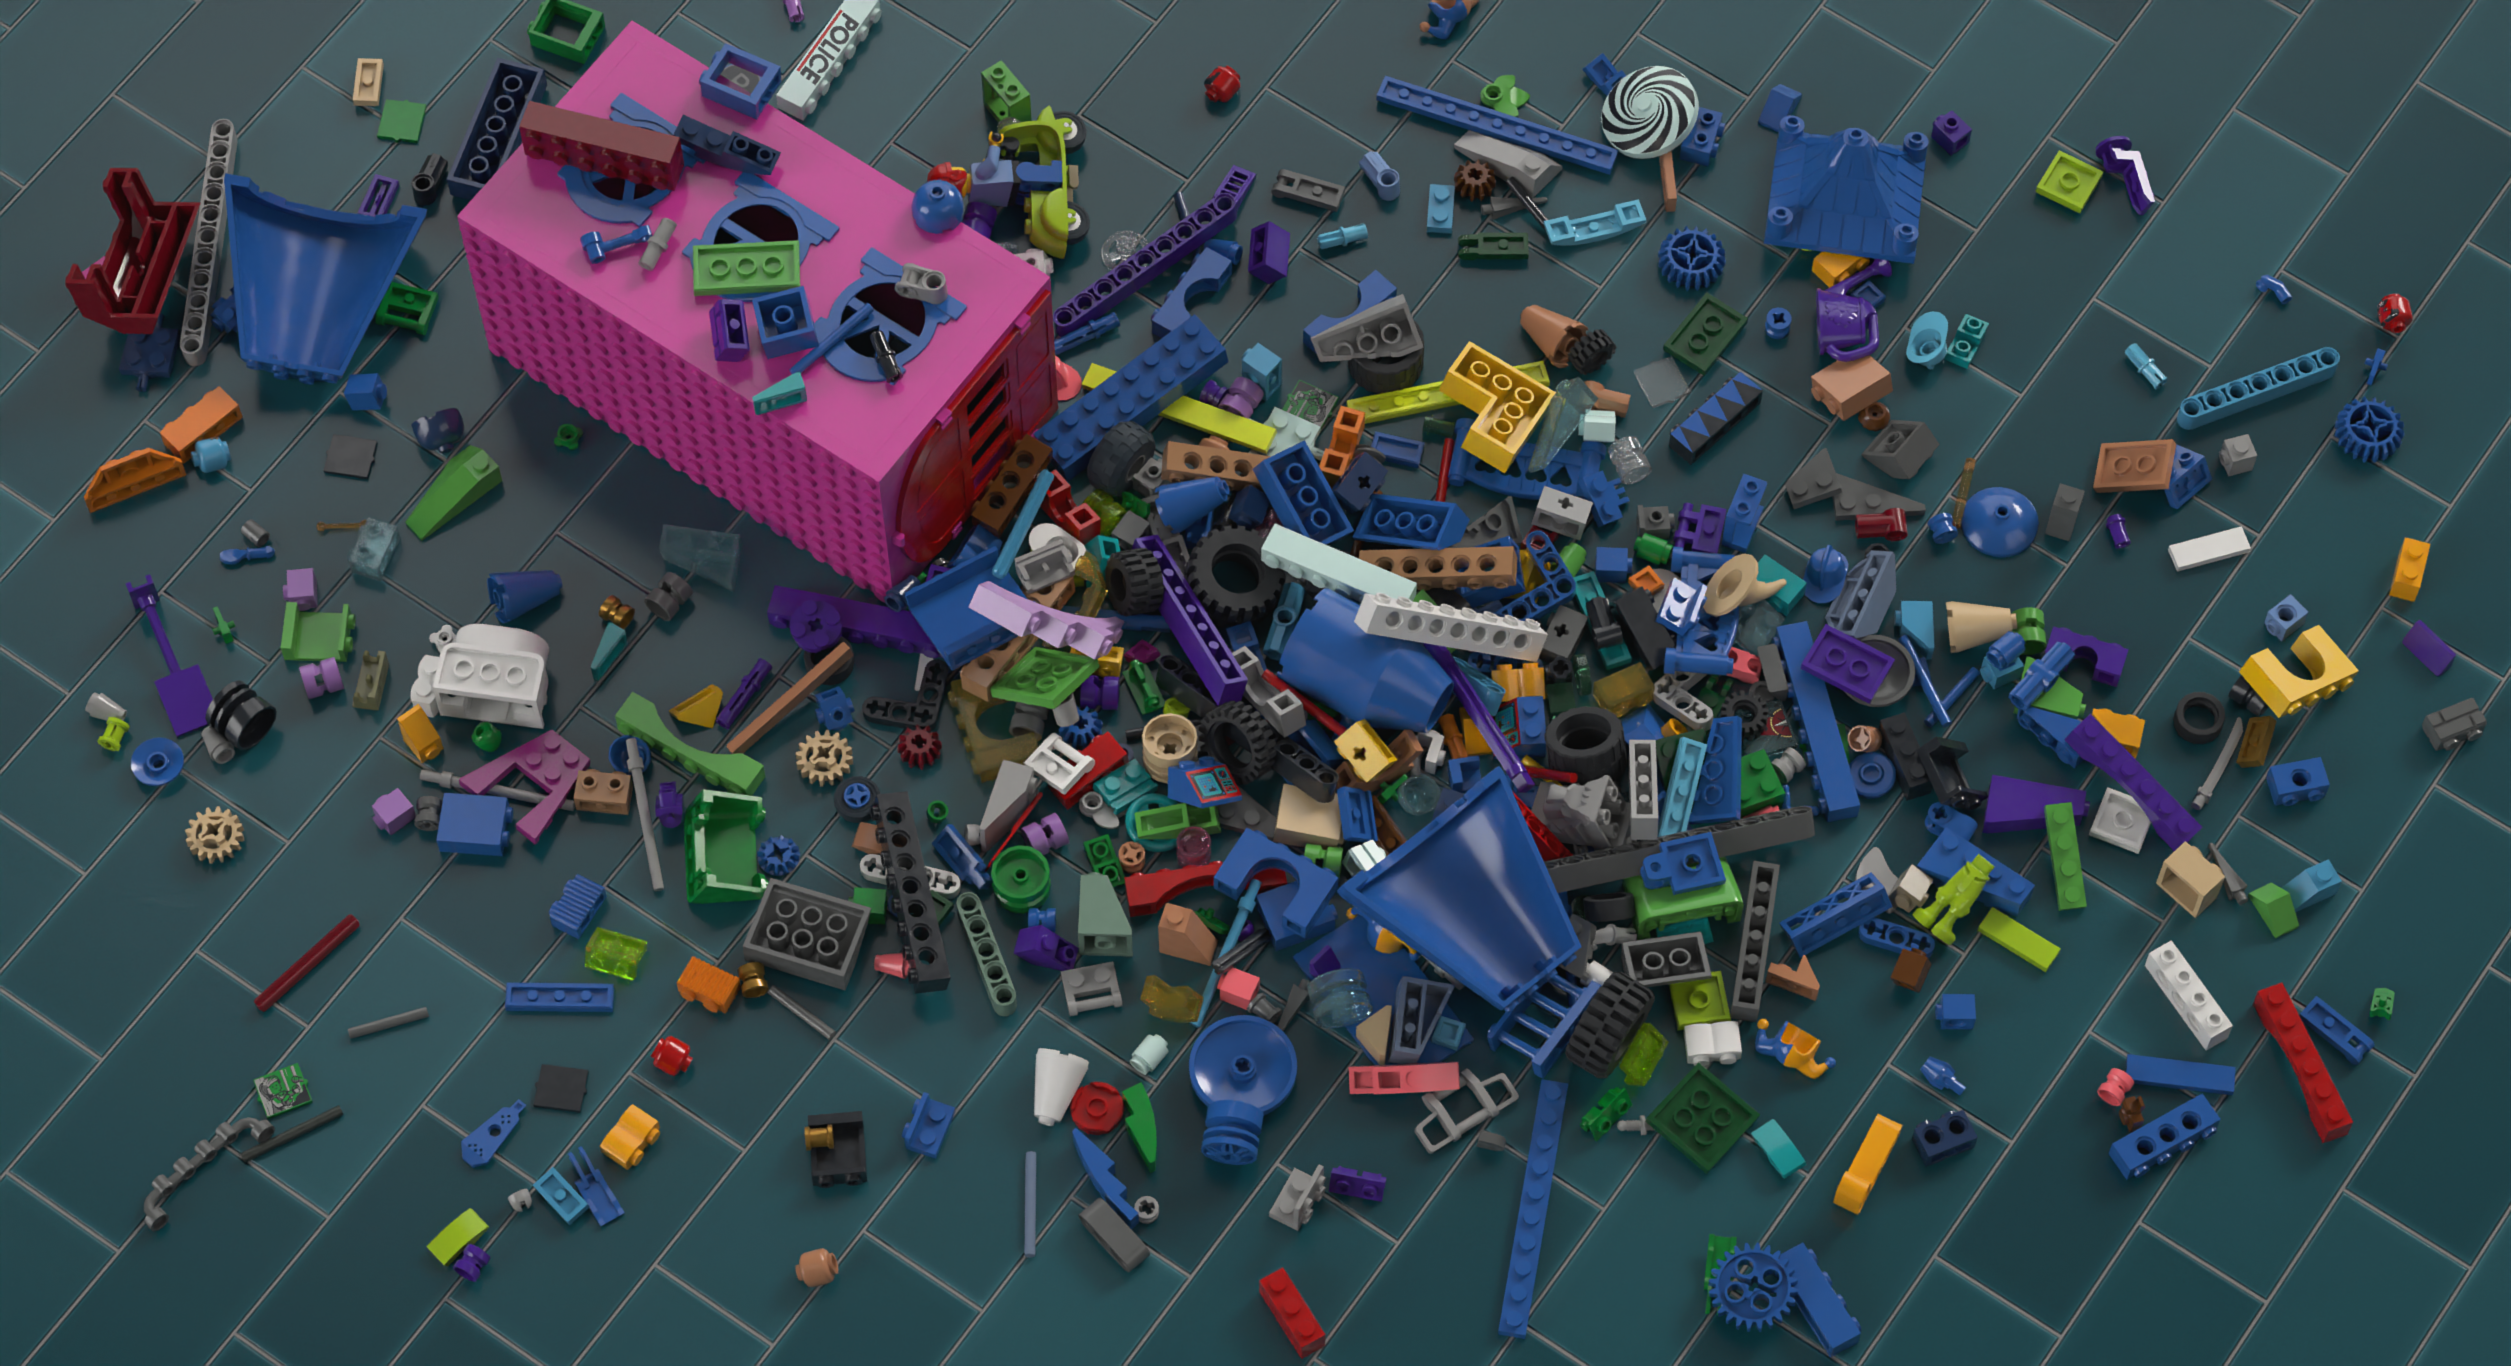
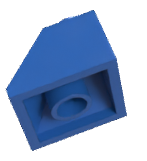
[1621,703,1665,759]

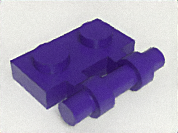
[1673,503,1727,553]

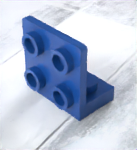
[2164,444,2212,509]

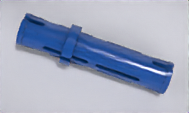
[1054,312,1120,356]

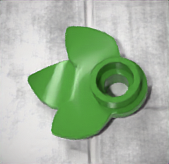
[1480,75,1530,117]

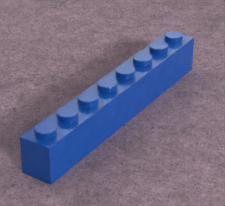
[1772,621,1860,822]

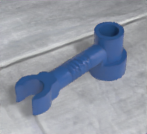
[580,225,652,264]

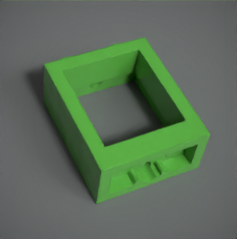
[981,60,1032,128]

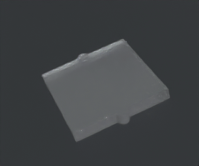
[1634,356,1691,408]

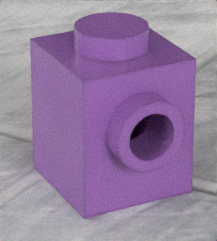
[283,568,317,611]
[372,788,416,835]

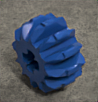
[1059,705,1103,749]

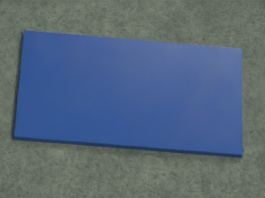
[1293,915,1474,1065]

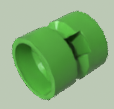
[2011,607,2047,655]
[1304,843,1344,882]

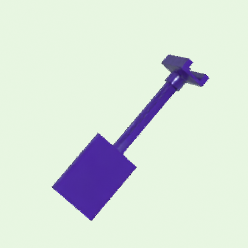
[125,574,213,738]

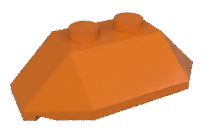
[84,448,186,513]

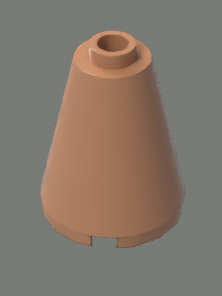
[1520,305,1589,368]

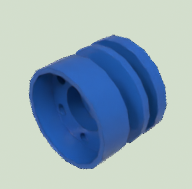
[1201,1100,1264,1165]

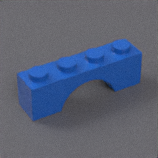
[1150,247,1232,338]
[1303,270,1397,355]

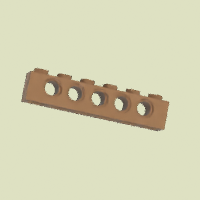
[1161,441,1318,493]
[1359,546,1517,591]
[960,576,1075,702]

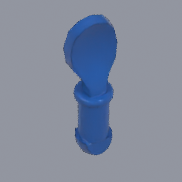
[219,546,275,565]

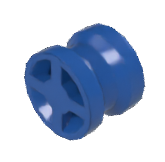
[1765,307,1792,339]
[1927,513,1958,544]

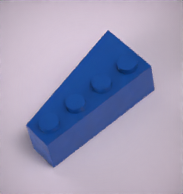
[1917,827,2035,918]

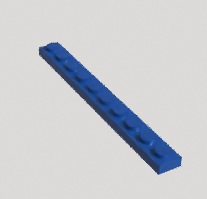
[1376,76,1619,175]
[1498,1079,1568,1339]

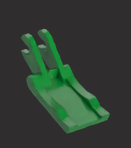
[1703,1234,1737,1315]

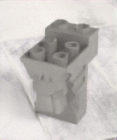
[1531,775,1637,851]

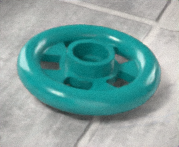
[1125,793,1184,852]

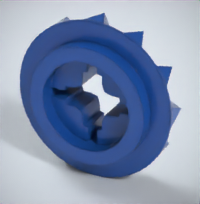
[757,835,800,876]

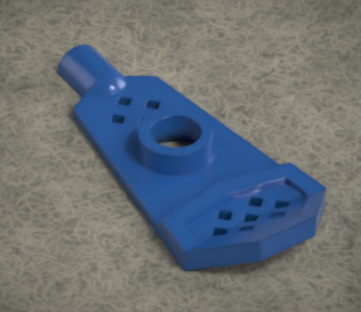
[461,1099,527,1167]

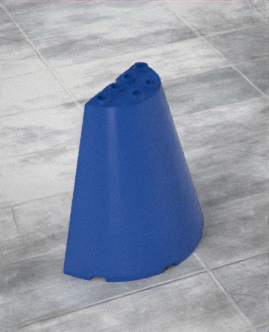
[224,173,427,385]
[1337,766,1581,1013]

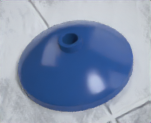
[1961,487,2039,557]

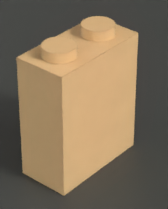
[1273,784,1344,850]

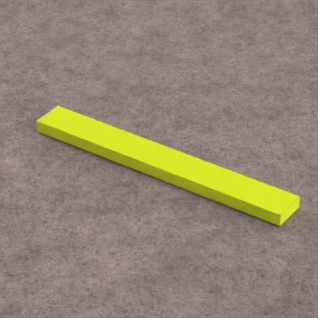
[1346,360,1550,424]
[1082,363,1277,454]

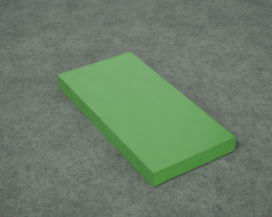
[693,240,801,296]

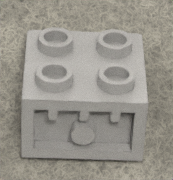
[1269,1164,1326,1231]

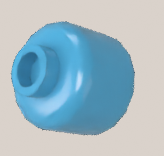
[191,437,231,473]

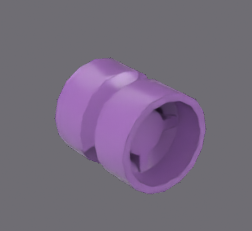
[1218,377,1264,419]
[299,657,344,699]
[1021,813,1069,855]

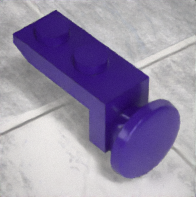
[2095,136,2155,215]

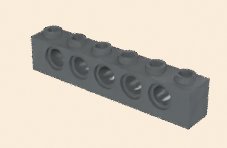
[1730,861,1780,1022]

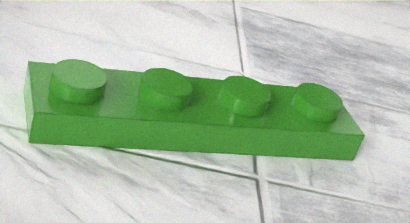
[2044,802,2087,911]

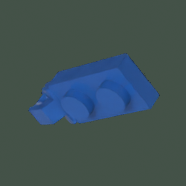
[932,824,992,890]

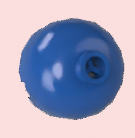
[911,180,964,234]

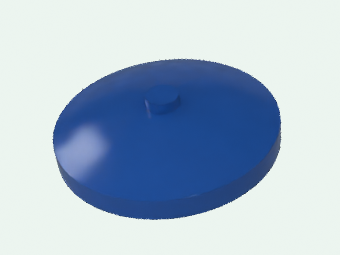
[1189,1015,1297,1116]

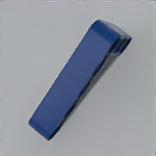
[1466,531,1576,654]

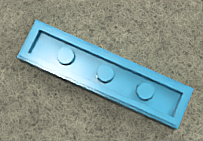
[1658,737,1707,837]

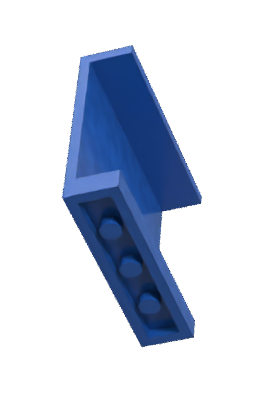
[904,546,1035,671]

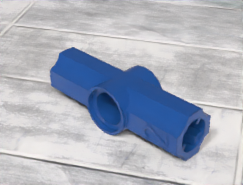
[2008,641,2075,711]

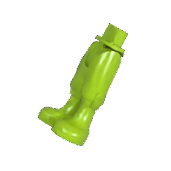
[1912,854,1994,945]

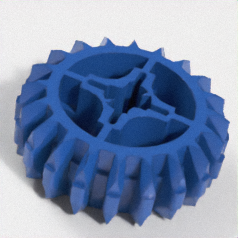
[1658,226,1726,291]
[2334,396,2405,463]

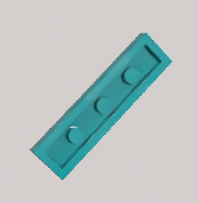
[1573,571,1632,670]

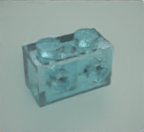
[347,518,401,582]

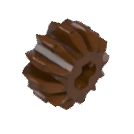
[1454,159,1496,203]

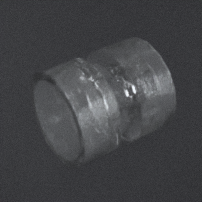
[1608,436,1652,484]

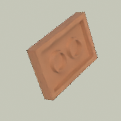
[2093,439,2176,493]

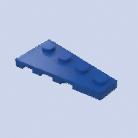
[1688,716,1742,825]

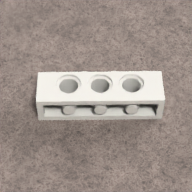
[2145,940,2233,1050]

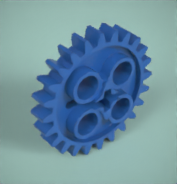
[1709,1243,1798,1332]

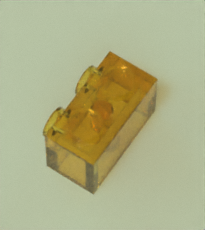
[1593,662,1655,717]

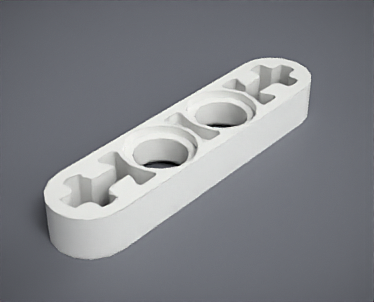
[860,854,961,899]

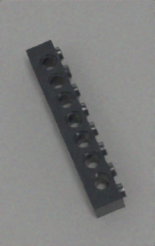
[870,791,951,994]

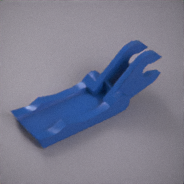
[568,1146,625,1226]

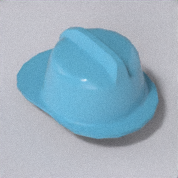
[1906,311,1948,370]

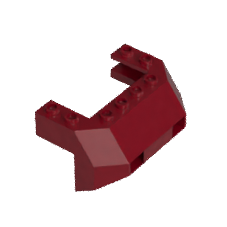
[65,168,201,334]

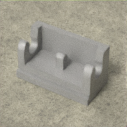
[1014,539,1076,594]

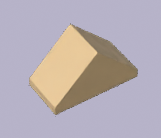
[1356,1005,1392,1065]

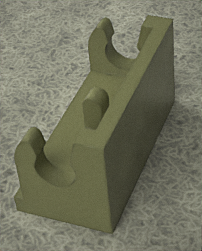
[352,650,389,711]

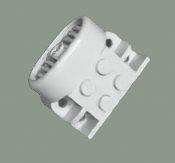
[432,624,549,729]

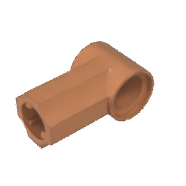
[1577,381,1631,417]

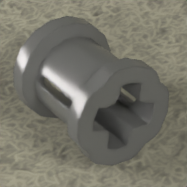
[1247,993,1283,1024]

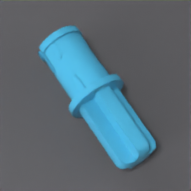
[1317,223,1368,249]
[2125,343,2168,389]

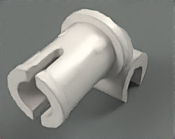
[1592,924,1637,951]

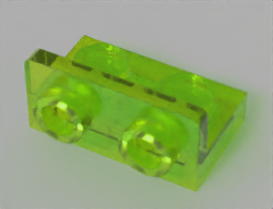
[584,927,648,980]
[1619,1023,1669,1086]

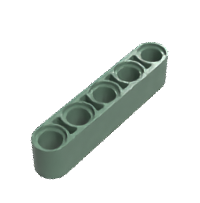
[956,892,1017,1016]

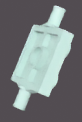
[1250,407,1324,461]

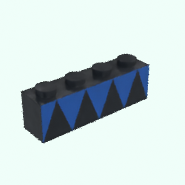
[1669,372,1763,465]

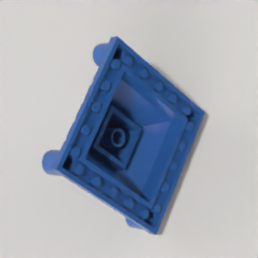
[1764,115,1929,264]

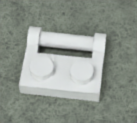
[1024,733,1095,795]

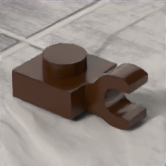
[2119,1096,2145,1133]

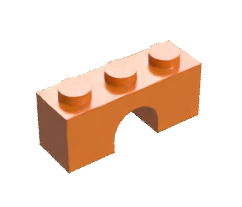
[1319,406,1365,488]

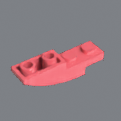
[1348,1062,1460,1094]

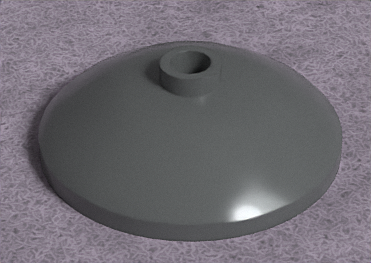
[1844,635,1915,707]

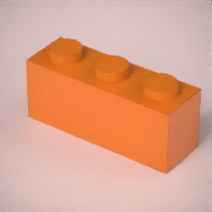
[160,386,243,464]

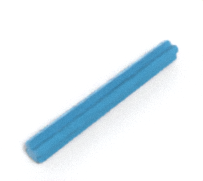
[992,470,1054,579]

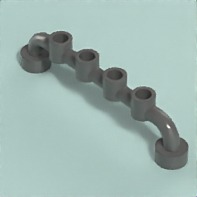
[144,1117,275,1231]

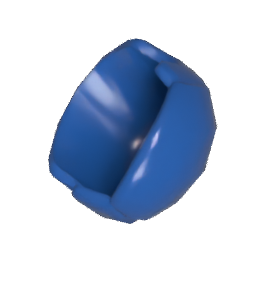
[608,735,651,776]

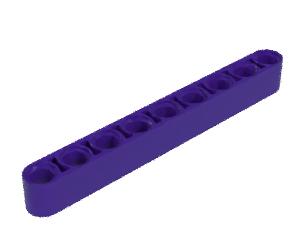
[1053,193,1237,337]

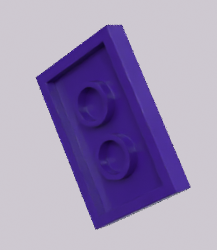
[1800,624,1895,704]

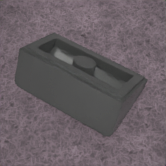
[1757,644,1789,701]

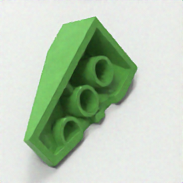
[406,445,502,541]

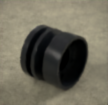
[205,680,277,751]

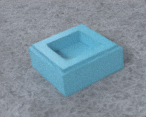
[1431,1015,1466,1051]

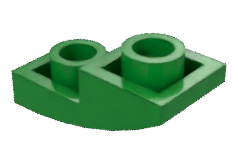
[1083,834,1125,887]

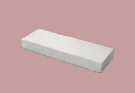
[2168,526,2251,572]

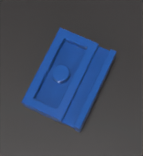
[1337,786,1378,843]

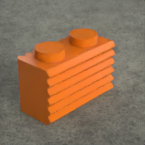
[677,956,741,1013]

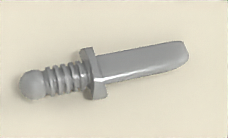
[1617,1115,1655,1135]

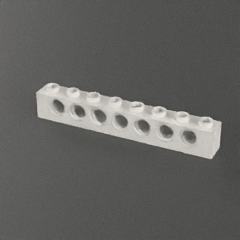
[1354,593,1548,662]

